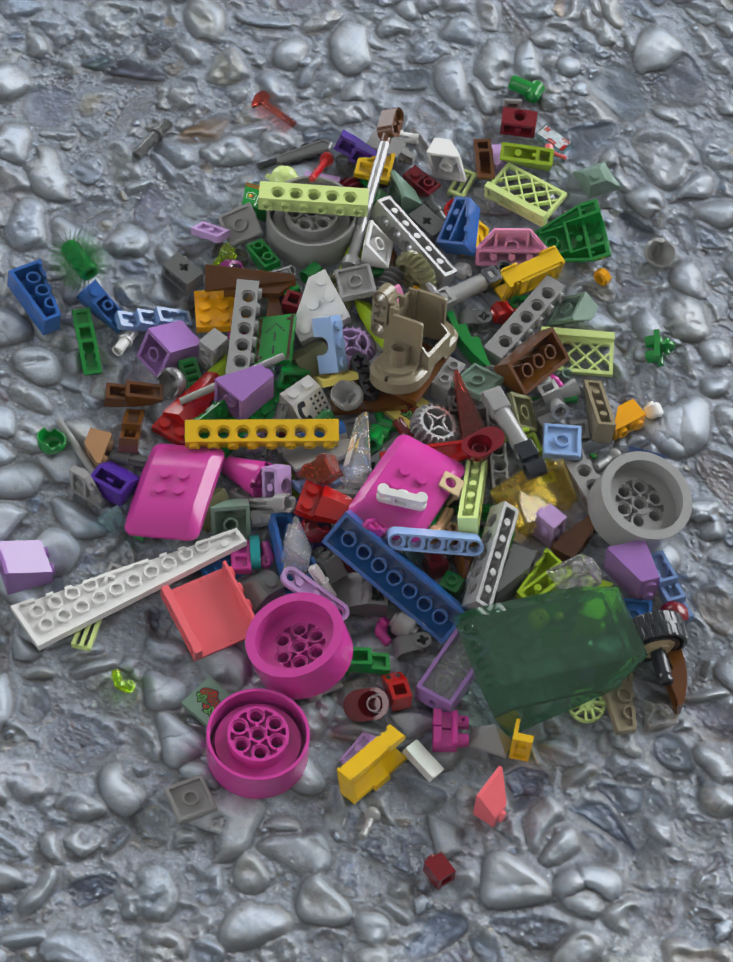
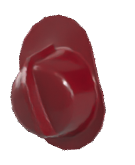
[461,426,505,462]
[343,687,389,722]

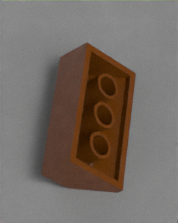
[493,327,570,395]

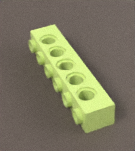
[258,181,369,217]
[457,459,488,535]

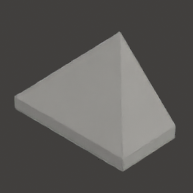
[468,724,512,759]

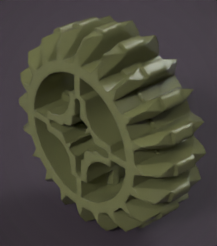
[395,249,437,292]

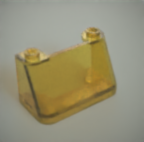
[490,458,578,535]

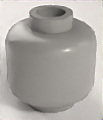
[389,611,420,637]

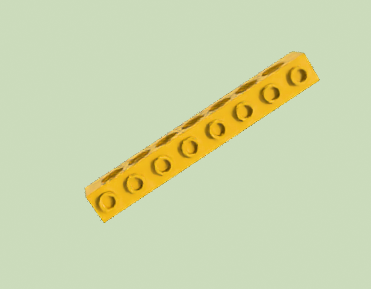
[185,419,339,450]

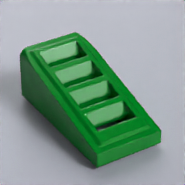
[177,357,202,390]

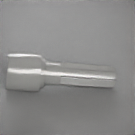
[248,493,296,513]

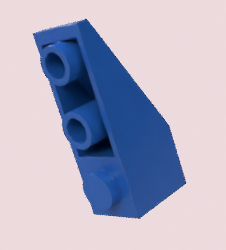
[76,280,122,333]

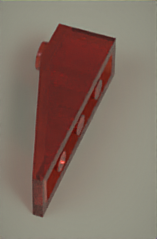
[452,369,484,440]

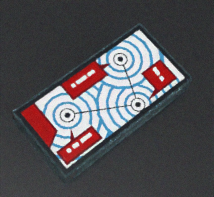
[535,124,573,154]

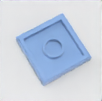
[542,423,582,461]

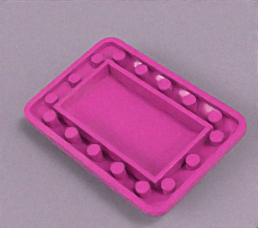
[348,435,465,543]
[125,444,225,541]

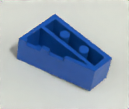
[436,196,480,256]

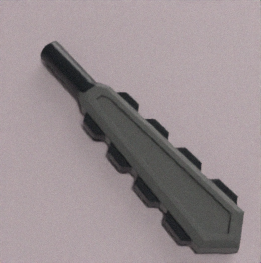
[257,139,333,170]

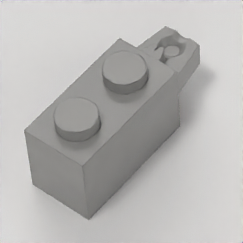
[366,130,416,169]

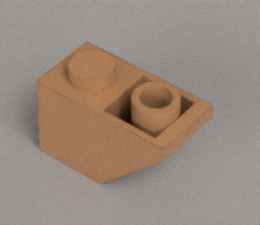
[84,428,115,468]

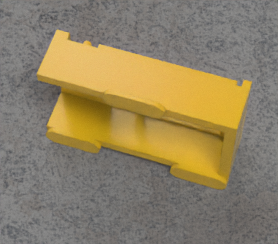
[494,245,565,301]
[337,724,407,804]

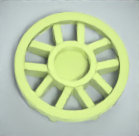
[568,688,605,723]

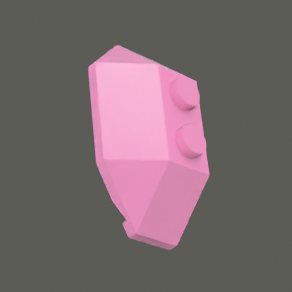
[475,228,547,266]

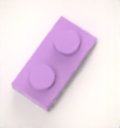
[191,221,230,243]

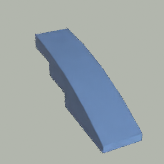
[115,306,193,331]
[651,550,694,623]

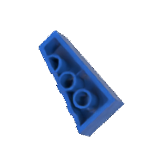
[7,259,61,336]

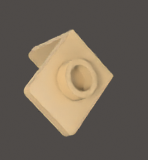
[439,471,465,506]

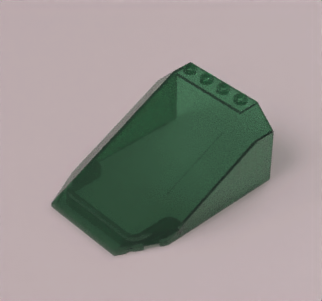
[454,587,648,737]

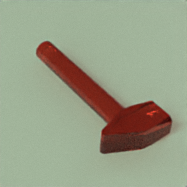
[252,90,296,127]

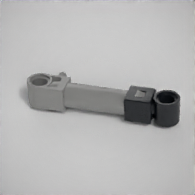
[425,260,512,311]
[480,386,548,481]

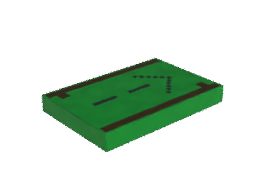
[254,314,297,365]

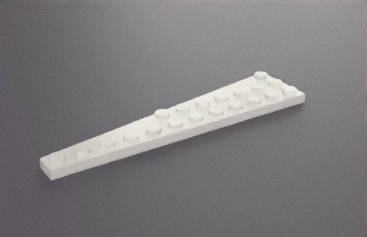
[10,528,247,651]

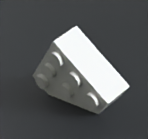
[295,269,351,347]

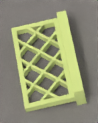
[484,162,567,227]
[541,326,615,377]

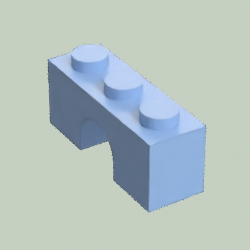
[312,315,348,374]

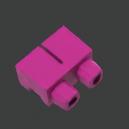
[432,708,469,752]

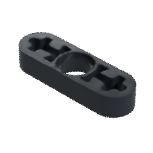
[350,353,380,402]

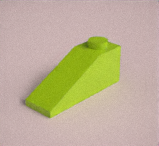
[499,142,554,171]

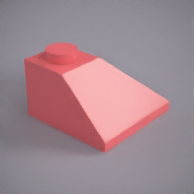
[473,766,507,827]

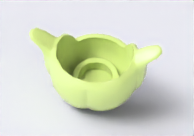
[265,166,299,183]

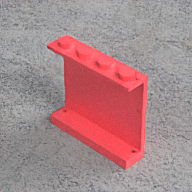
[160,560,255,661]

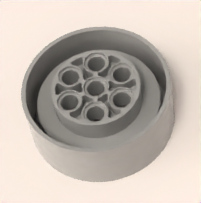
[266,176,357,268]
[588,451,692,553]

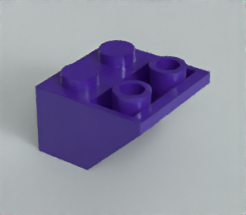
[91,461,140,507]

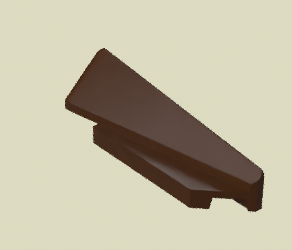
[205,264,296,298]

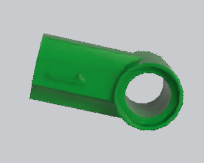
[508,75,545,103]
[364,423,391,453]

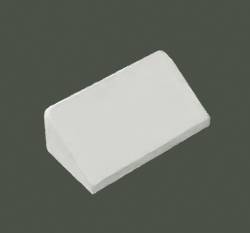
[402,739,444,783]

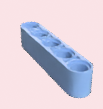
[386,526,484,556]

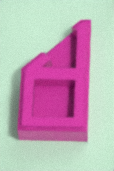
[362,518,388,537]
[231,540,251,574]

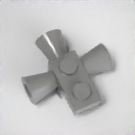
[532,376,581,420]

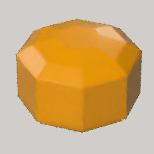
[593,268,612,286]

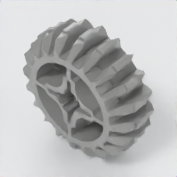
[409,403,460,444]

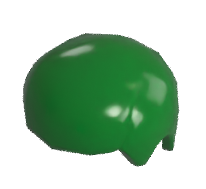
[36,427,67,455]

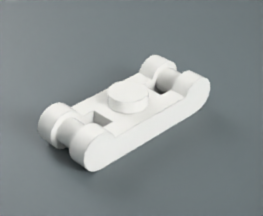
[376,483,428,511]

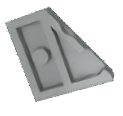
[69,465,106,509]

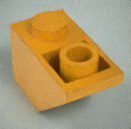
[612,399,646,441]

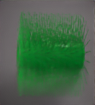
[46,226,113,293]

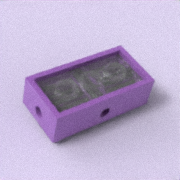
[415,628,491,713]

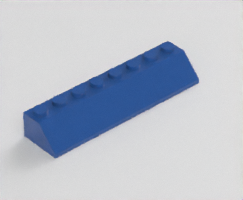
[321,509,470,645]

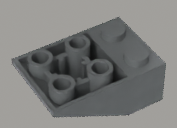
[492,544,536,612]
[330,572,388,617]

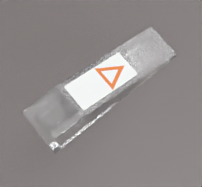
[340,412,371,490]

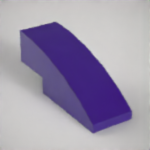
[334,129,377,164]

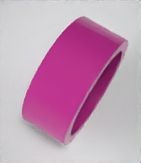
[245,592,353,699]
[206,688,310,799]

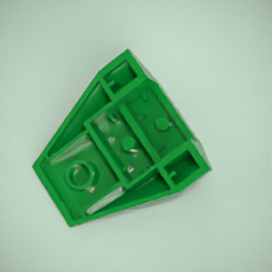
[534,198,612,263]

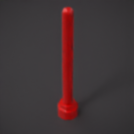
[309,152,335,182]

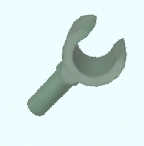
[552,368,571,383]

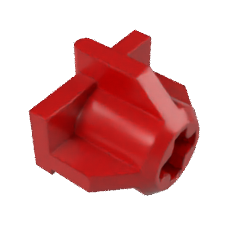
[490,301,518,325]

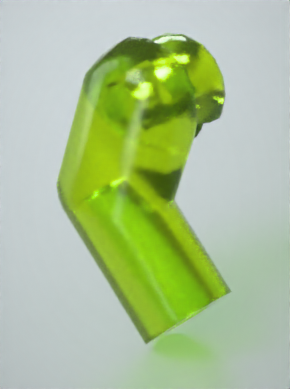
[111,669,136,694]

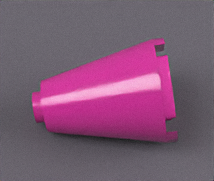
[221,456,273,498]

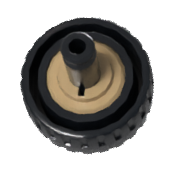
[618,610,688,687]

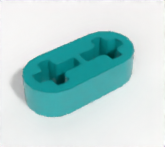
[249,535,261,569]

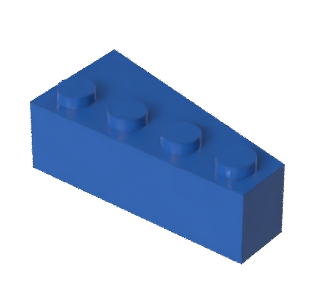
[268,513,317,592]

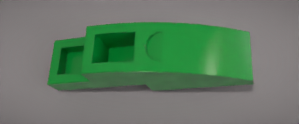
[246,238,300,298]
[344,647,390,676]

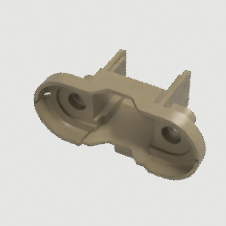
[369,283,458,394]

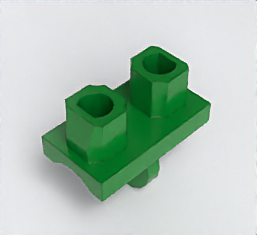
[644,329,675,367]

